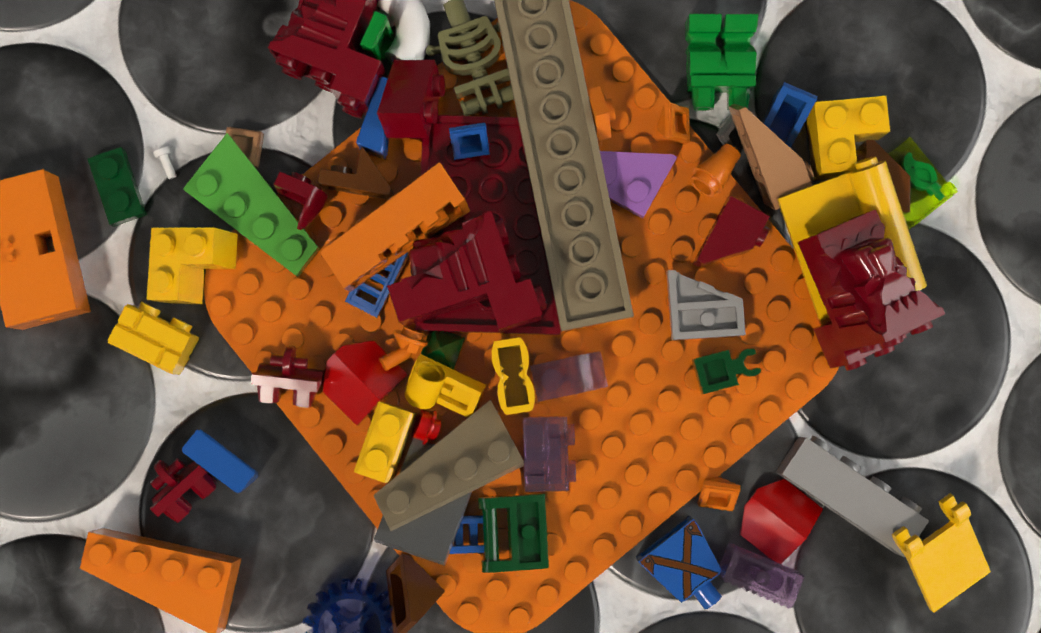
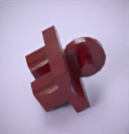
[251,346,324,408]
[150,458,217,523]

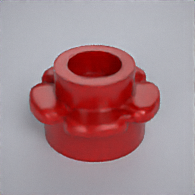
[412,410,441,445]

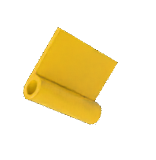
[777,156,927,321]

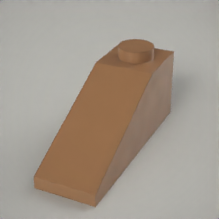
[728,104,814,210]

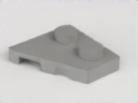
[666,270,746,341]

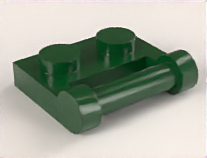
[478,494,549,573]

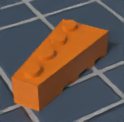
[320,162,470,292]
[80,528,242,633]

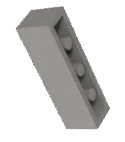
[775,435,929,557]

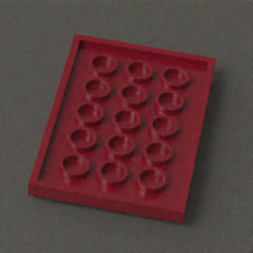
[415,115,561,335]

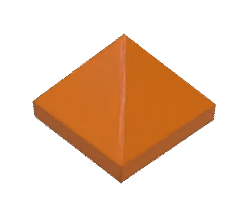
[657,102,690,144]
[698,476,741,511]

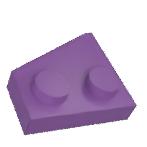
[600,151,677,219]

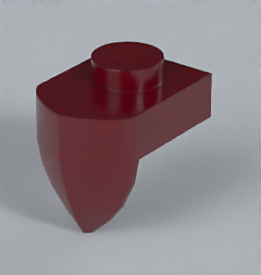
[274,172,328,230]

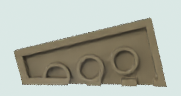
[374,400,524,531]

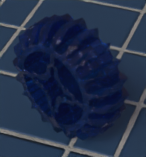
[303,578,393,633]

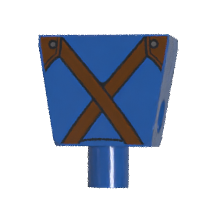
[636,516,722,609]

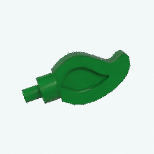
[901,152,945,201]

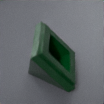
[421,331,465,369]

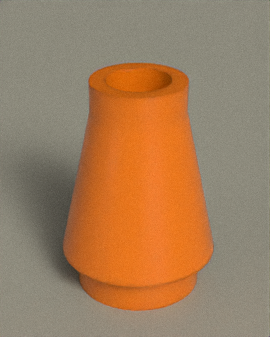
[691,144,741,197]

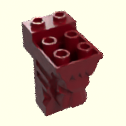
[268,0,388,119]
[798,209,945,371]
[387,211,547,333]

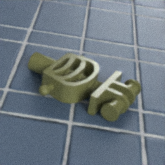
[425,0,514,116]

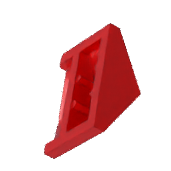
[323,340,408,426]
[740,478,823,566]

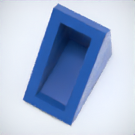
[762,82,818,148]

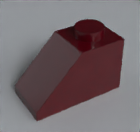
[692,196,770,267]

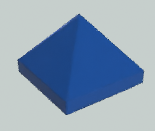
[449,123,490,160]

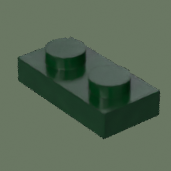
[87,147,147,227]

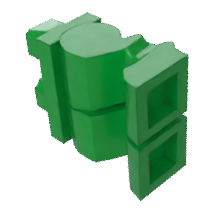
[685,14,759,111]

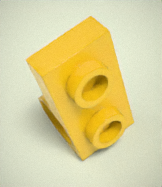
[405,354,486,418]

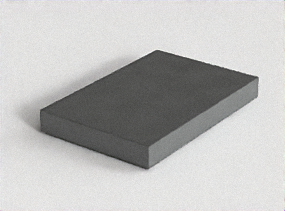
[374,438,472,566]

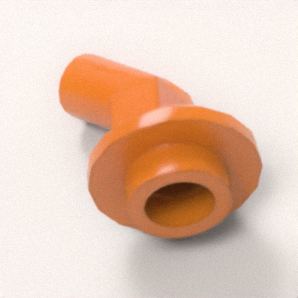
[379,326,428,371]

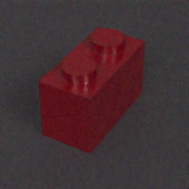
[377,60,446,138]

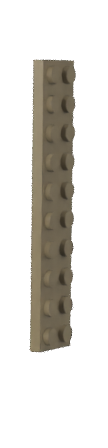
[494,0,634,332]

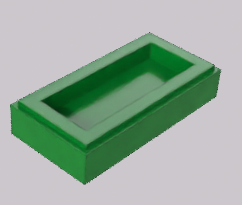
[360,11,395,64]

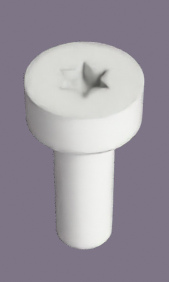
[153,147,177,179]

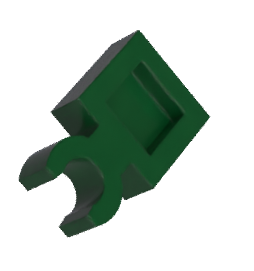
[692,349,761,394]

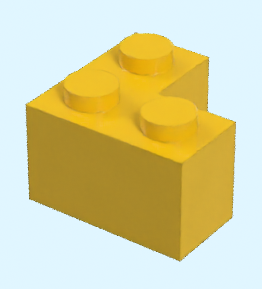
[806,96,890,181]
[147,228,238,304]

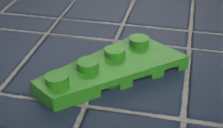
[183,133,320,277]

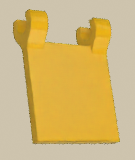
[892,493,991,613]

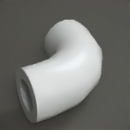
[377,0,431,64]

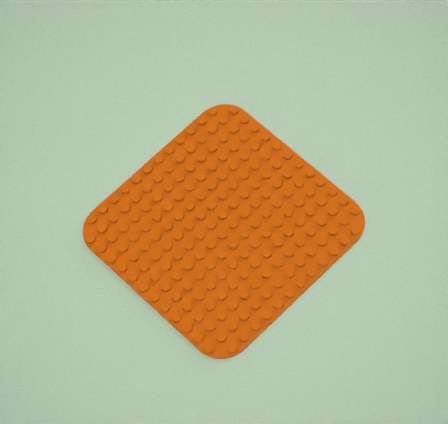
[204,0,839,633]

